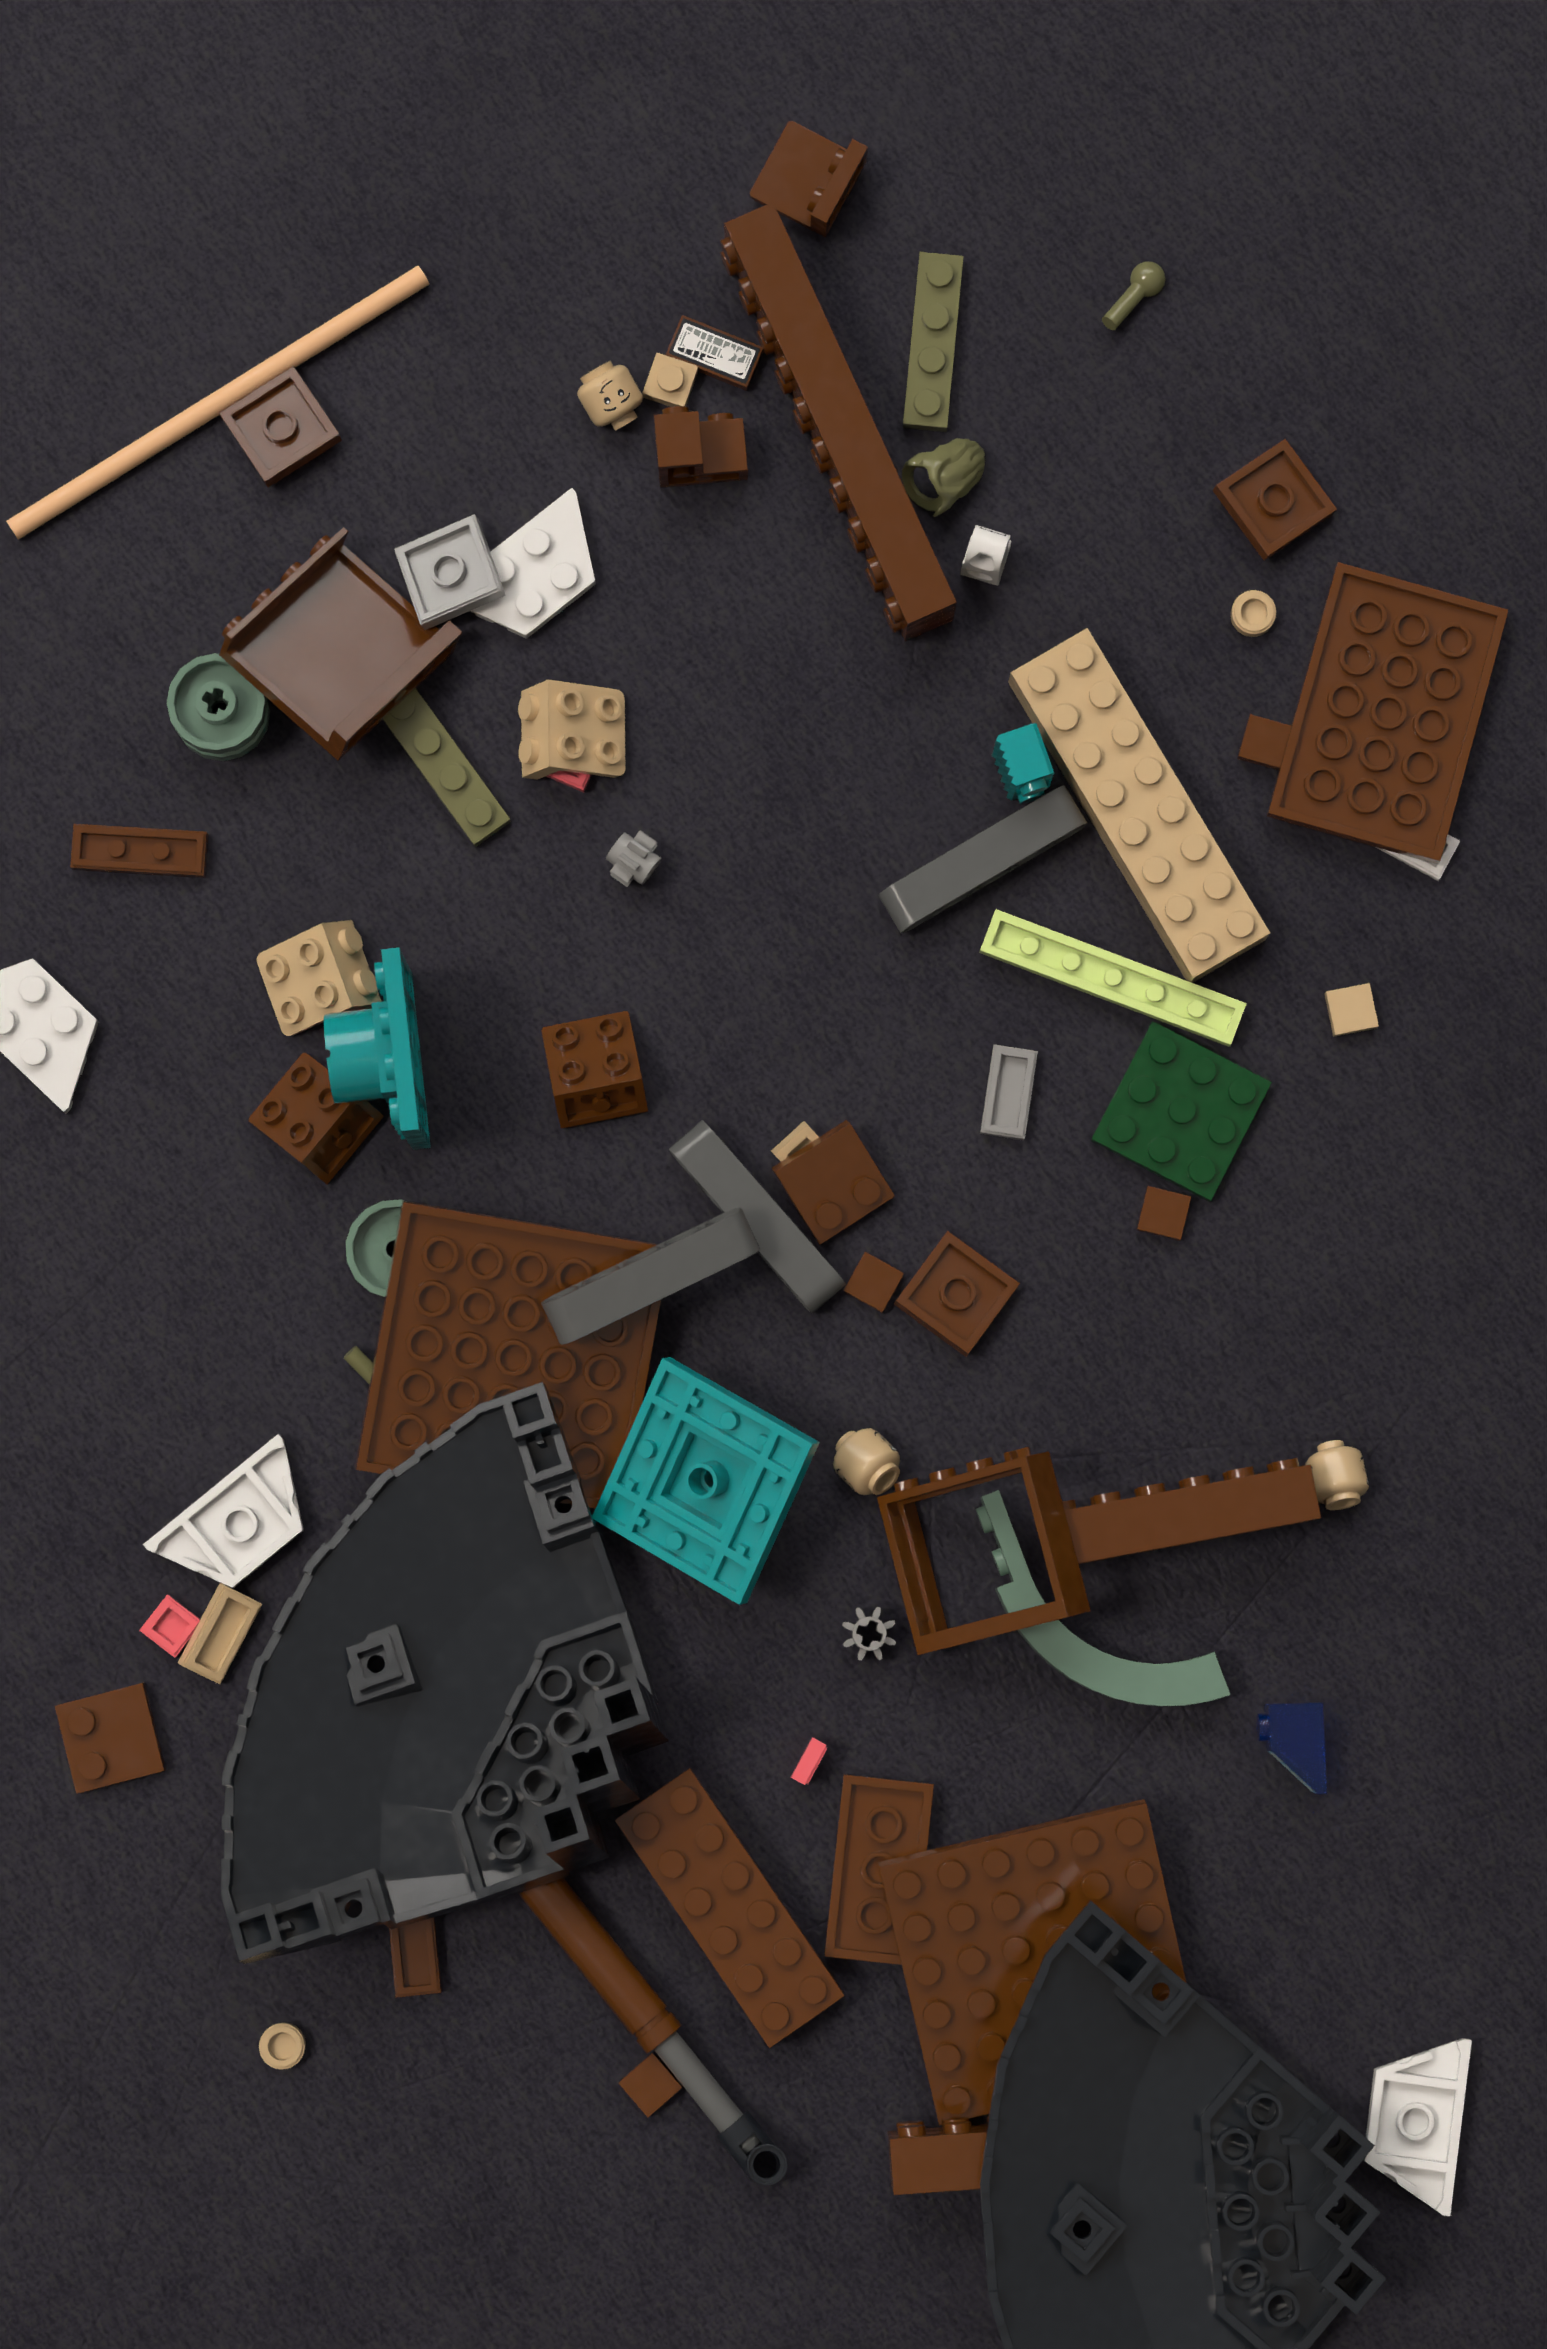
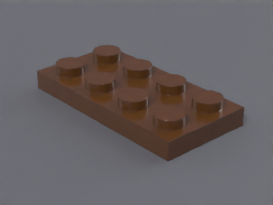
[824,1774,934,1965]

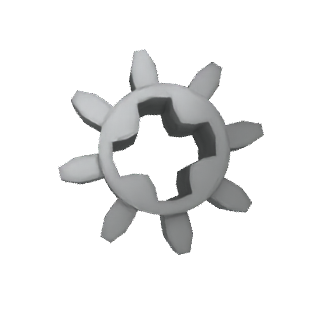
[606,830,661,887]
[842,1607,896,1661]

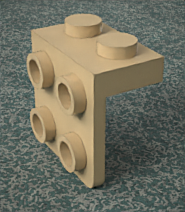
[518,680,625,780]
[257,920,382,1036]

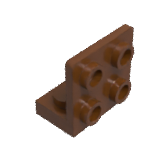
[750,121,868,238]
[541,1011,648,1129]
[249,1053,384,1185]

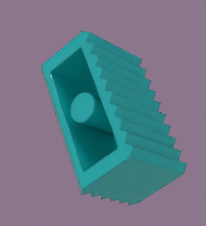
[992,723,1054,804]

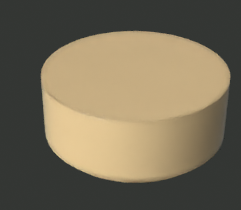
[1231,590,1276,637]
[259,2022,306,2069]

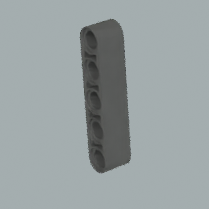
[878,785,1088,934]
[668,1120,846,1314]
[541,1207,760,1345]

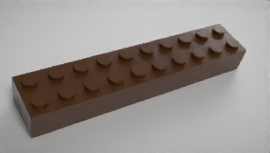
[720,202,957,641]

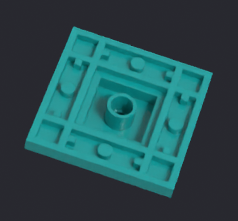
[324,948,431,1150]
[592,1357,820,1605]

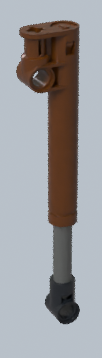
[518,1878,788,2186]

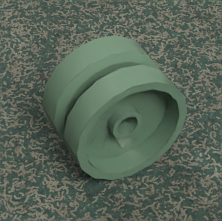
[167,653,271,761]
[346,1200,404,1297]

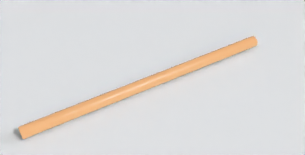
[6,266,429,540]

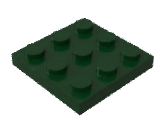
[1091,1021,1272,1202]

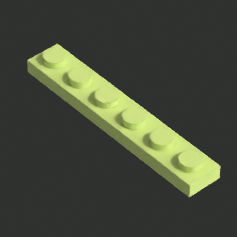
[979,909,1246,1047]

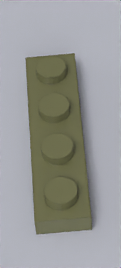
[903,252,963,432]
[382,688,511,847]

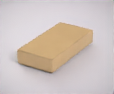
[178,1583,262,1684]

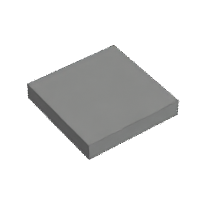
[394,514,506,630]

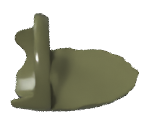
[902,438,985,517]

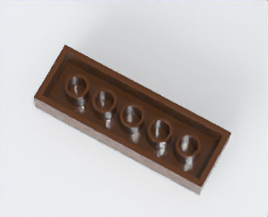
[1046,1458,1321,1567]
[615,1768,845,2048]

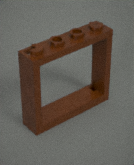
[877,1447,1091,1655]

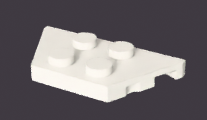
[471,488,596,639]
[0,958,99,1114]
[143,1434,304,1588]
[1363,2038,1472,2216]

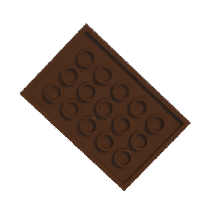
[1267,562,1508,864]

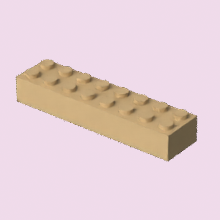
[1008,628,1270,983]

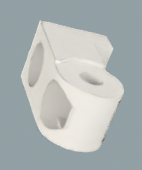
[961,525,1011,586]

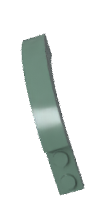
[976,1490,1230,1706]

